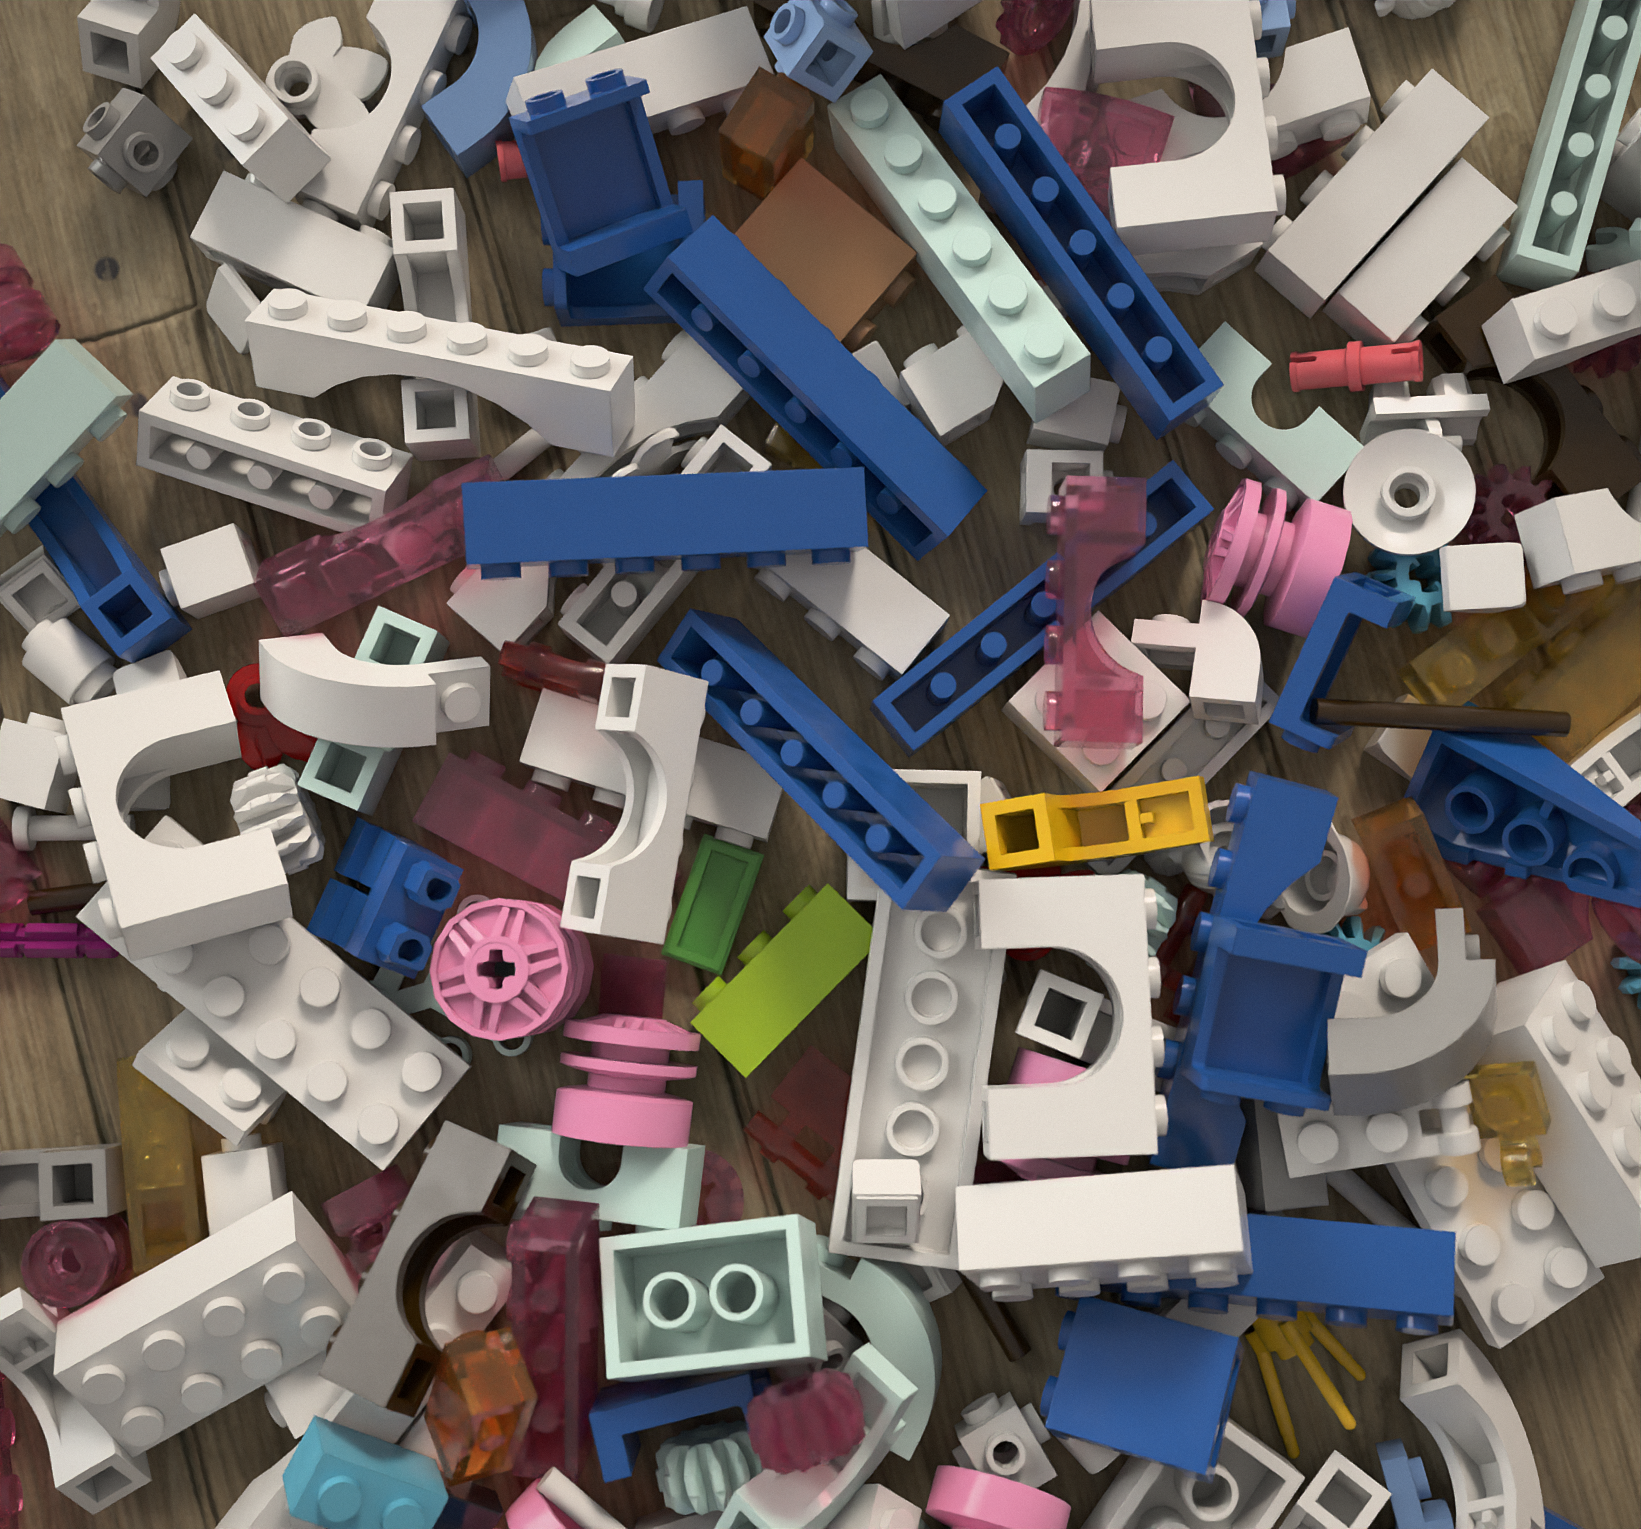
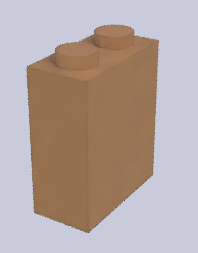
[734,157,917,354]

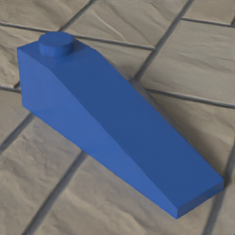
[1391,700,1641,908]

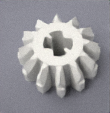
[230,763,326,875]

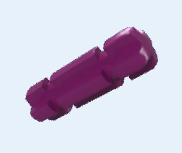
[0,923,120,958]

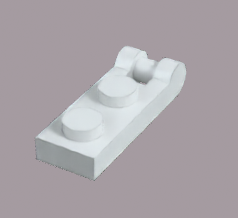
[1277,1078,1481,1178]

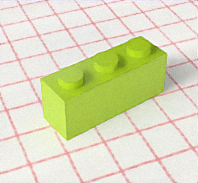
[690,883,873,1078]

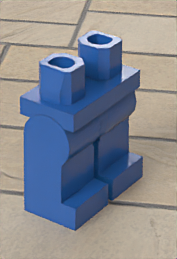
[307,817,464,979]

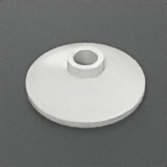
[1343,429,1476,556]

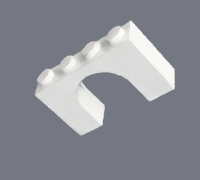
[1088,0,1286,256]
[54,670,293,962]
[972,874,1168,1160]

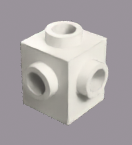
[952,1392,1058,1489]

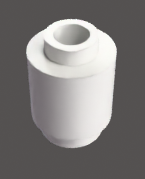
[22,618,117,706]

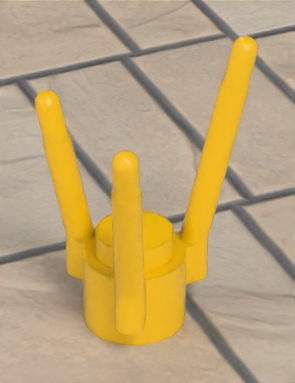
[1245,1311,1366,1459]

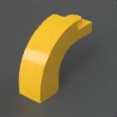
[980,776,1214,871]

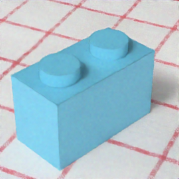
[282,1415,449,1529]

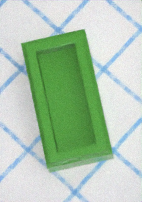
[661,834,764,976]

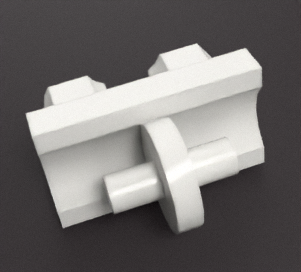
[1360,373,1490,451]

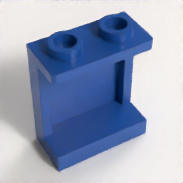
[509,68,693,277]
[541,180,706,327]
[1269,572,1416,753]
[1180,915,1368,1117]
[1040,1296,1245,1484]
[589,1367,776,1483]

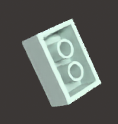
[599,1214,828,1383]

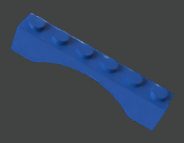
[0,375,192,663]
[1147,770,1338,1169]

